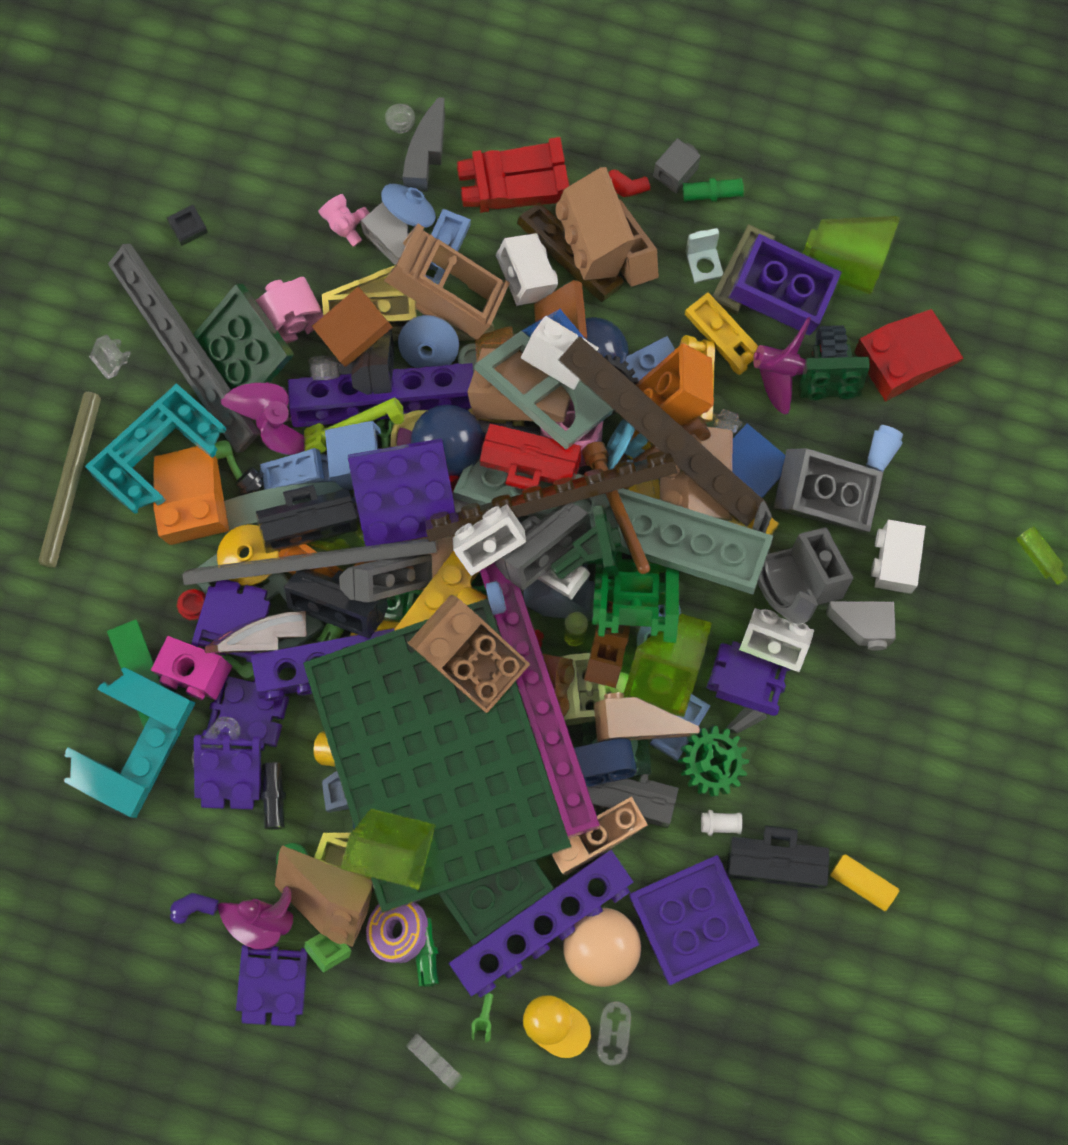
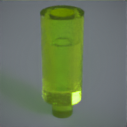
[1016,526,1067,585]
[564,612,588,646]

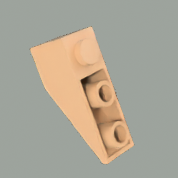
[552,796,648,875]

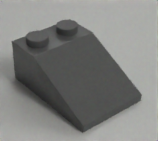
[773,448,883,532]

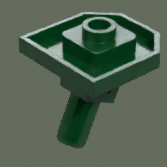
[551,505,622,580]

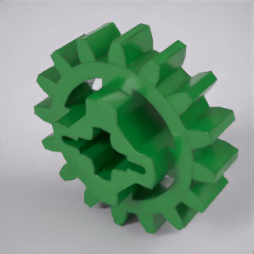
[678,726,749,797]

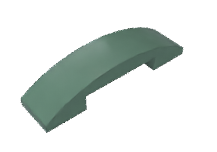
[224,482,344,534]

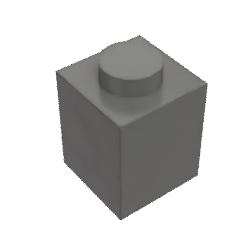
[653,138,701,194]

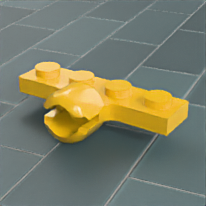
[394,551,490,631]

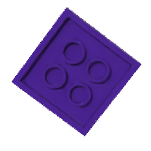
[348,438,456,546]
[628,855,759,986]

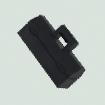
[338,328,395,395]
[256,484,358,553]
[284,569,388,639]
[727,825,829,889]

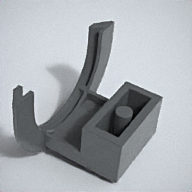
[752,501,853,624]

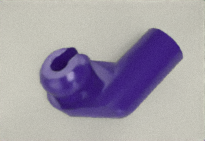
[170,893,219,924]

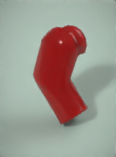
[608,169,650,197]

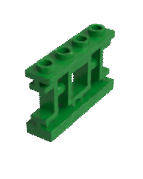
[592,551,679,643]

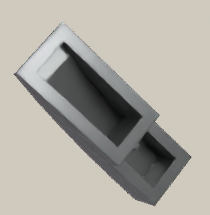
[403,97,445,191]

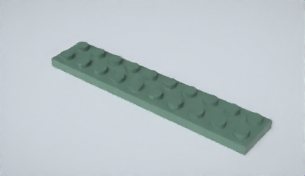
[453,460,773,594]

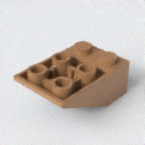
[408,594,530,713]

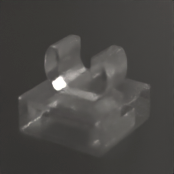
[90,335,131,379]

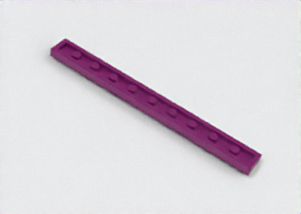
[480,562,601,838]

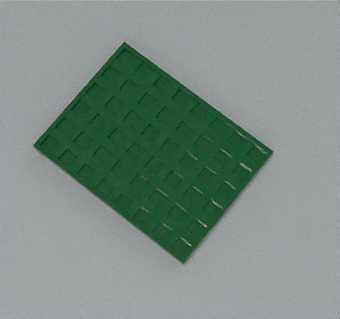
[303,599,572,913]

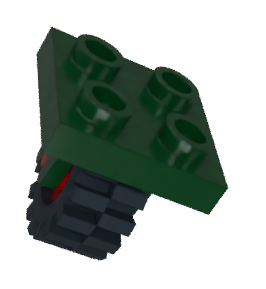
[799,325,870,400]

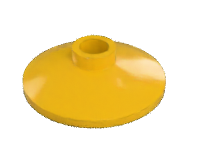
[217,524,279,586]

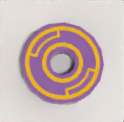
[366,902,428,963]

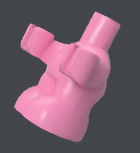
[318,194,369,247]

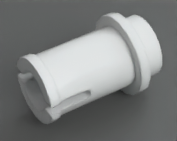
[701,810,742,836]

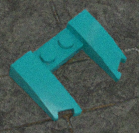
[85,383,227,514]
[65,667,195,818]

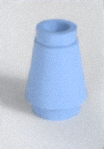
[866,425,903,472]

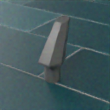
[726,699,770,734]

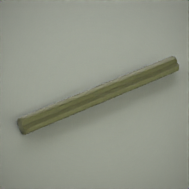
[38,392,101,568]

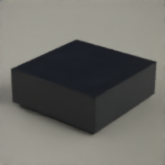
[167,205,208,246]

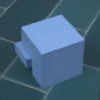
[325,421,381,490]

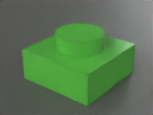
[304,933,351,973]

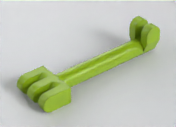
[304,397,404,453]

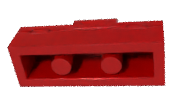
[480,424,581,490]

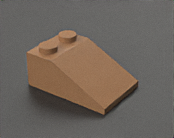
[467,348,571,422]
[275,846,373,947]

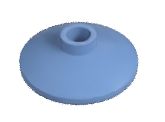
[381,184,436,228]
[398,315,459,368]

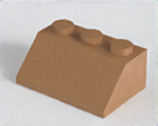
[556,167,635,280]
[660,425,733,521]

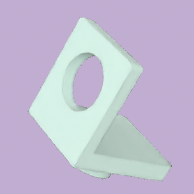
[686,228,723,283]

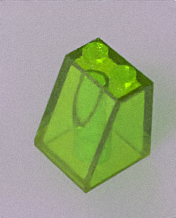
[803,216,900,294]
[624,614,712,717]
[341,809,435,890]

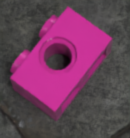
[151,636,232,700]

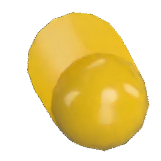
[523,995,591,1058]

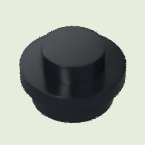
[235,467,264,495]

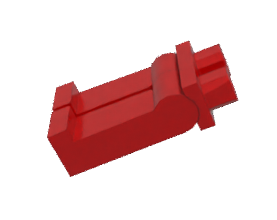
[457,137,569,213]

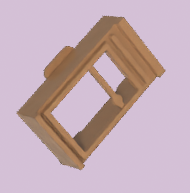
[384,224,510,340]

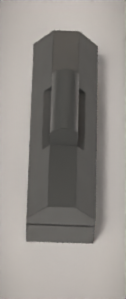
[495,502,592,591]
[339,554,432,602]
[587,762,678,828]

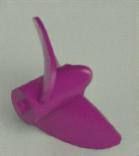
[753,317,811,414]
[221,383,305,455]
[218,886,293,950]

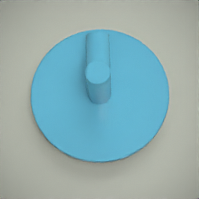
[606,419,648,470]

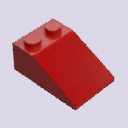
[854,309,964,402]

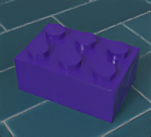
[728,234,842,336]

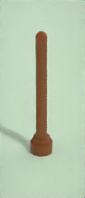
[581,441,650,574]

